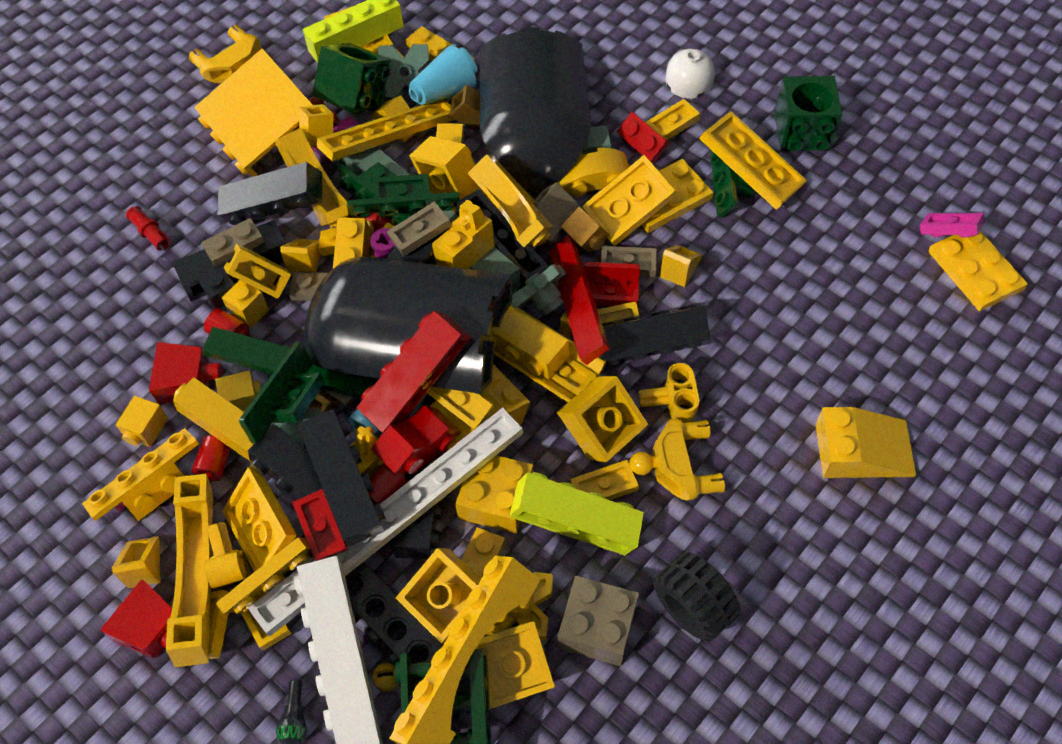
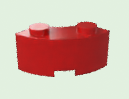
[371,405,461,474]

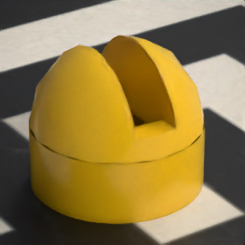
[372,663,399,692]

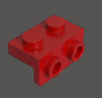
[584,262,640,308]

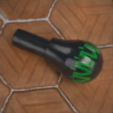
[276,680,307,744]

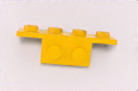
[82,428,199,521]

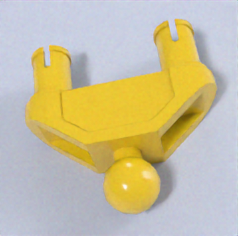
[189,25,260,83]
[629,419,725,501]

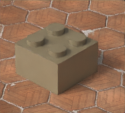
[557,575,639,667]

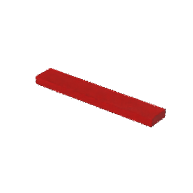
[548,235,610,365]

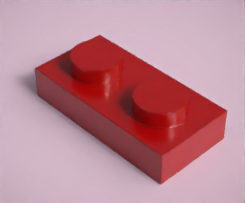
[616,111,670,164]
[292,489,349,561]

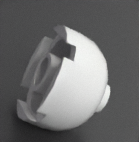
[665,49,715,99]

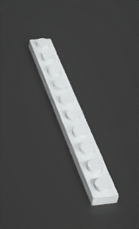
[248,408,523,636]

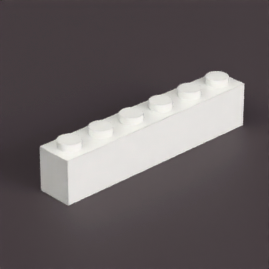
[293,556,383,744]

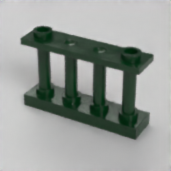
[395,648,492,744]

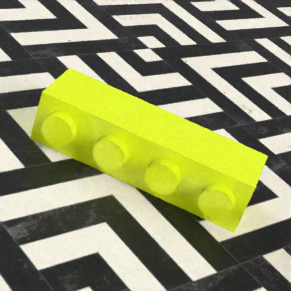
[303,0,404,63]
[509,472,644,555]

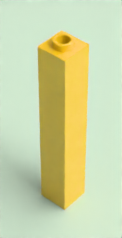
[173,377,254,462]

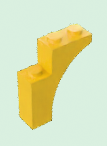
[275,128,348,228]
[468,154,554,247]

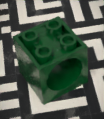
[312,43,391,113]
[775,76,842,151]

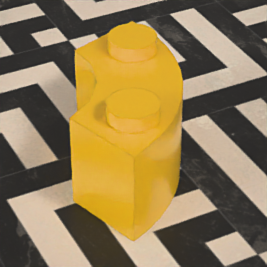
[558,148,629,198]

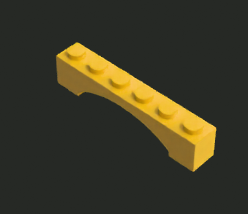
[166,474,213,667]
[389,556,541,744]

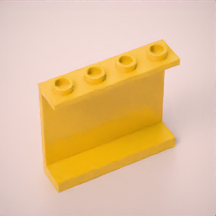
[194,49,312,177]

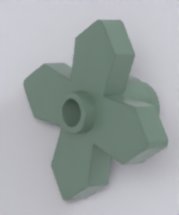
[378,44,429,97]
[511,264,567,316]

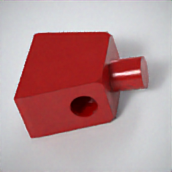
[149,342,223,404]
[100,579,172,658]

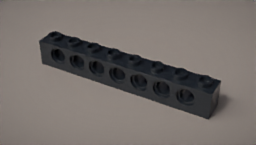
[291,517,470,720]

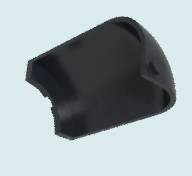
[480,27,591,197]
[303,257,512,394]

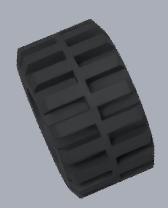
[653,551,741,642]

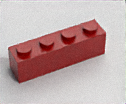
[356,310,472,433]

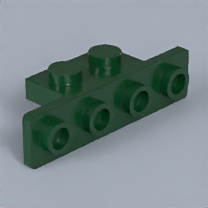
[710,149,756,218]
[338,162,411,226]
[347,174,460,217]
[239,342,325,443]

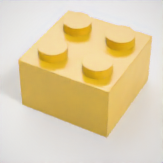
[409,136,482,200]
[557,376,648,462]
[455,455,534,534]
[396,548,481,644]

